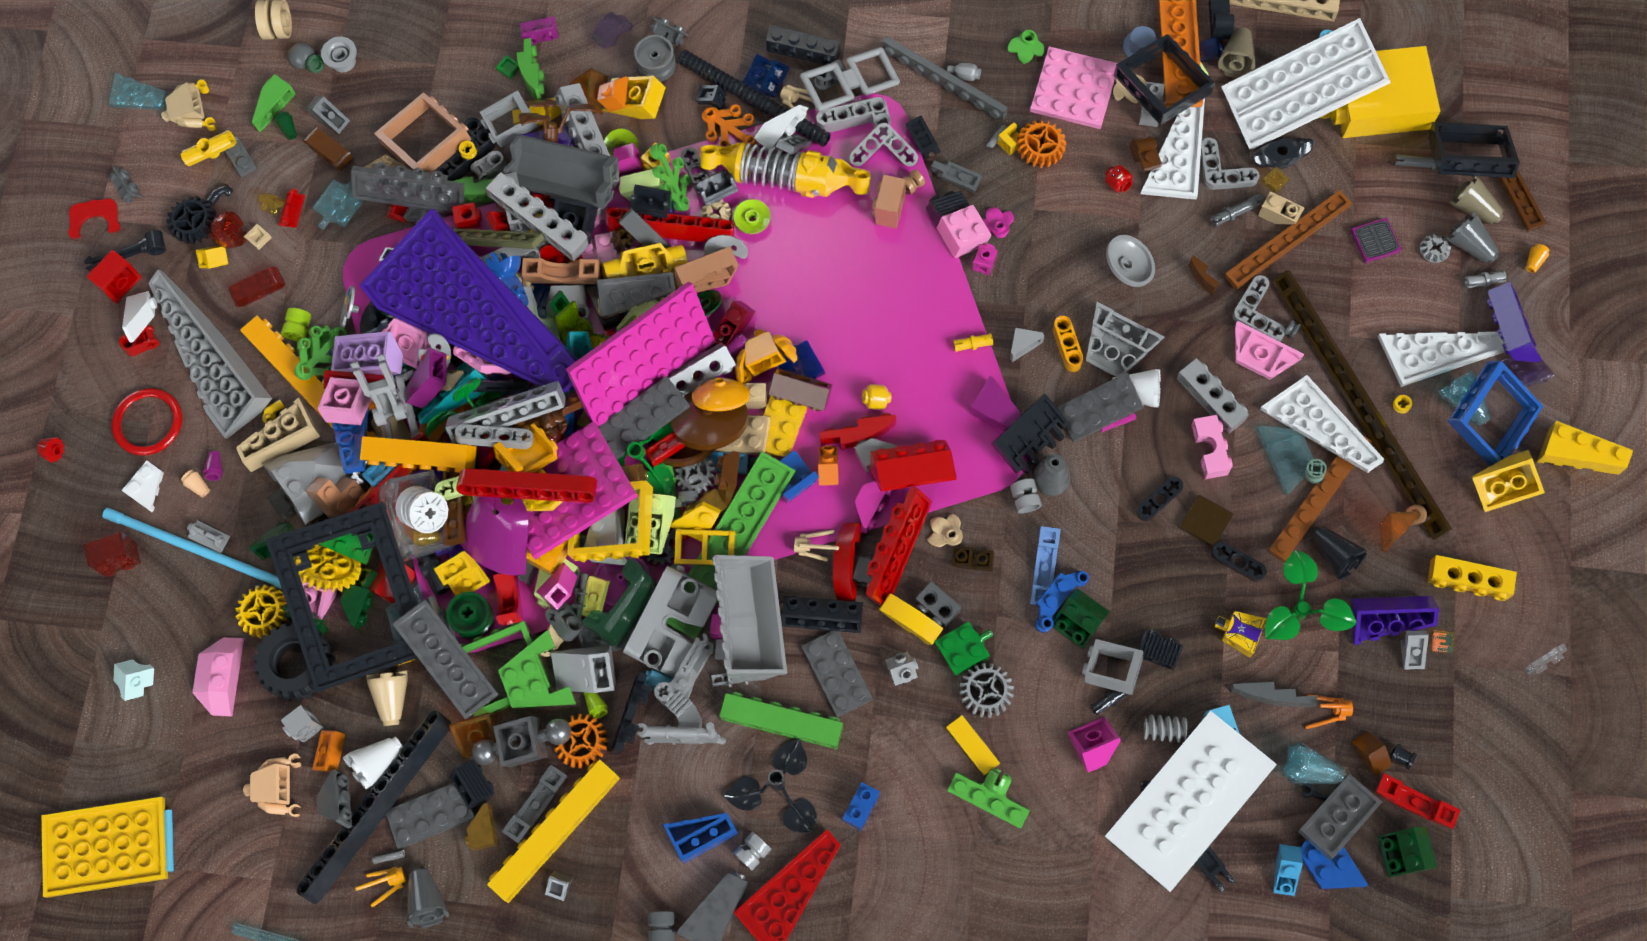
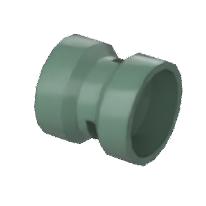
[1305,459,1327,483]

